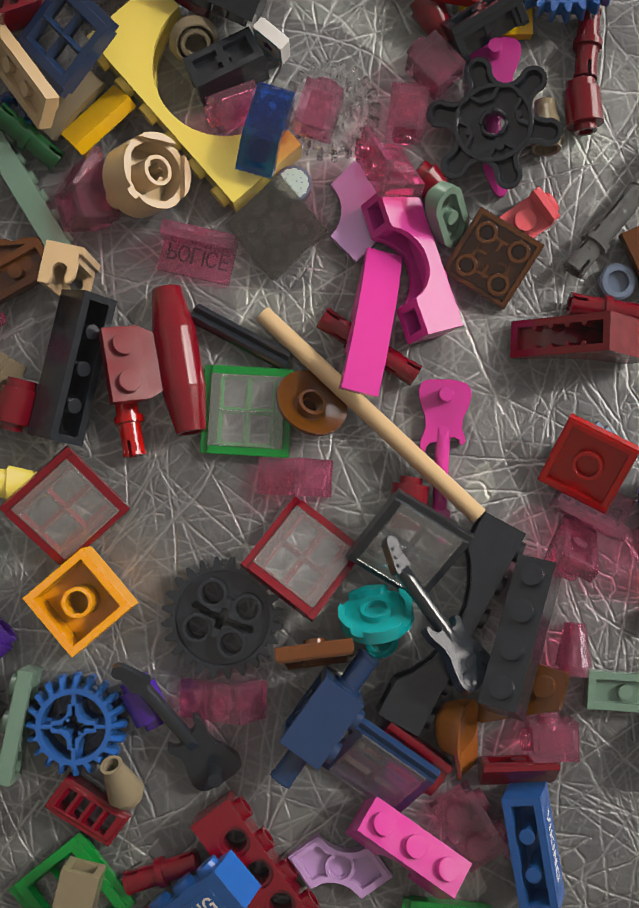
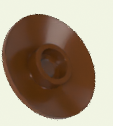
[276,370,347,436]

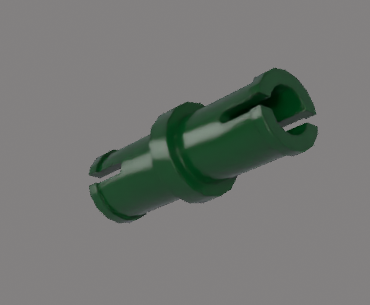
[0,102,65,171]

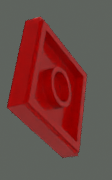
[537,413,639,514]

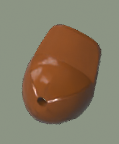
[434,698,479,780]

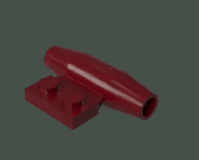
[98,284,206,436]

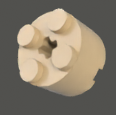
[102,132,191,218]

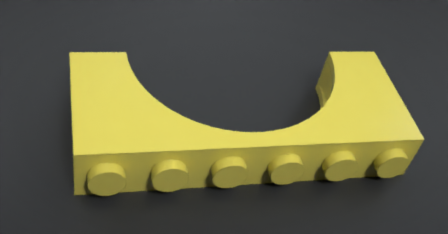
[87,0,302,213]

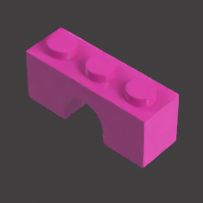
[345,796,472,899]

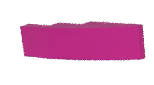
[339,247,403,398]

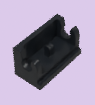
[441,0,529,62]
[182,26,270,110]

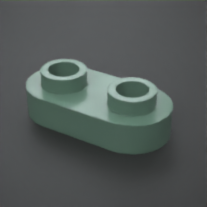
[425,181,469,248]

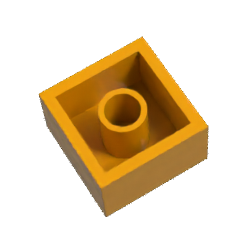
[22,546,139,657]

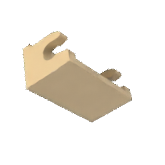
[37,240,101,297]

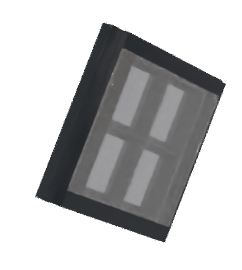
[346,488,474,596]

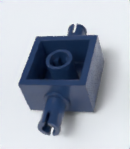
[270,648,379,789]

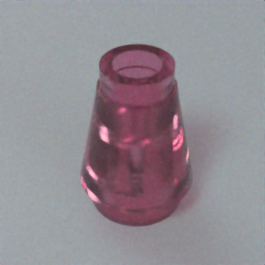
[554,622,593,678]

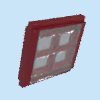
[0,445,130,565]
[240,496,355,622]

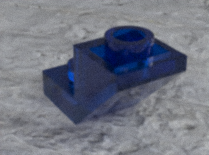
[235,81,296,179]

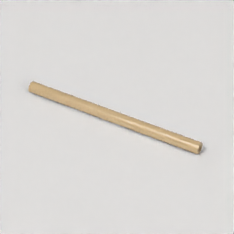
[256,307,486,523]

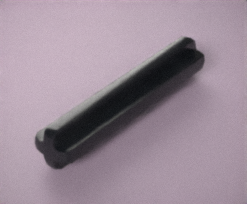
[191,304,292,369]

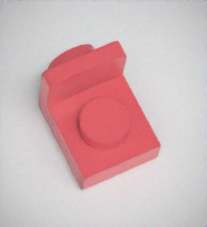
[499,187,560,239]

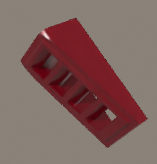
[44,772,132,847]

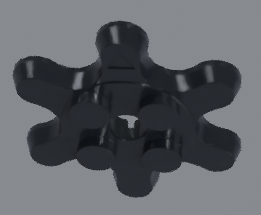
[426,57,563,189]

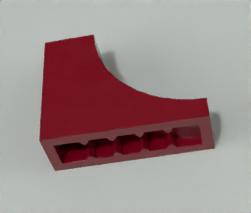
[510,311,639,364]

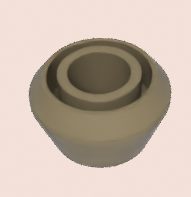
[169,14,219,64]

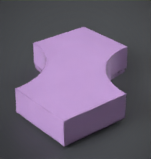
[330,159,382,264]
[288,832,393,899]

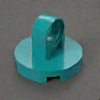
[338,584,415,659]

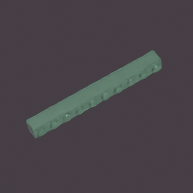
[0,129,74,246]

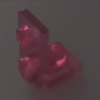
[180,678,267,726]

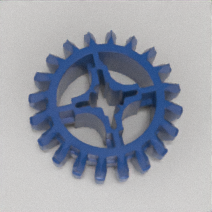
[24,671,129,776]

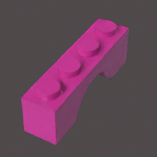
[361,185,463,345]

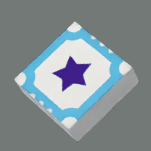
[253,17,290,65]

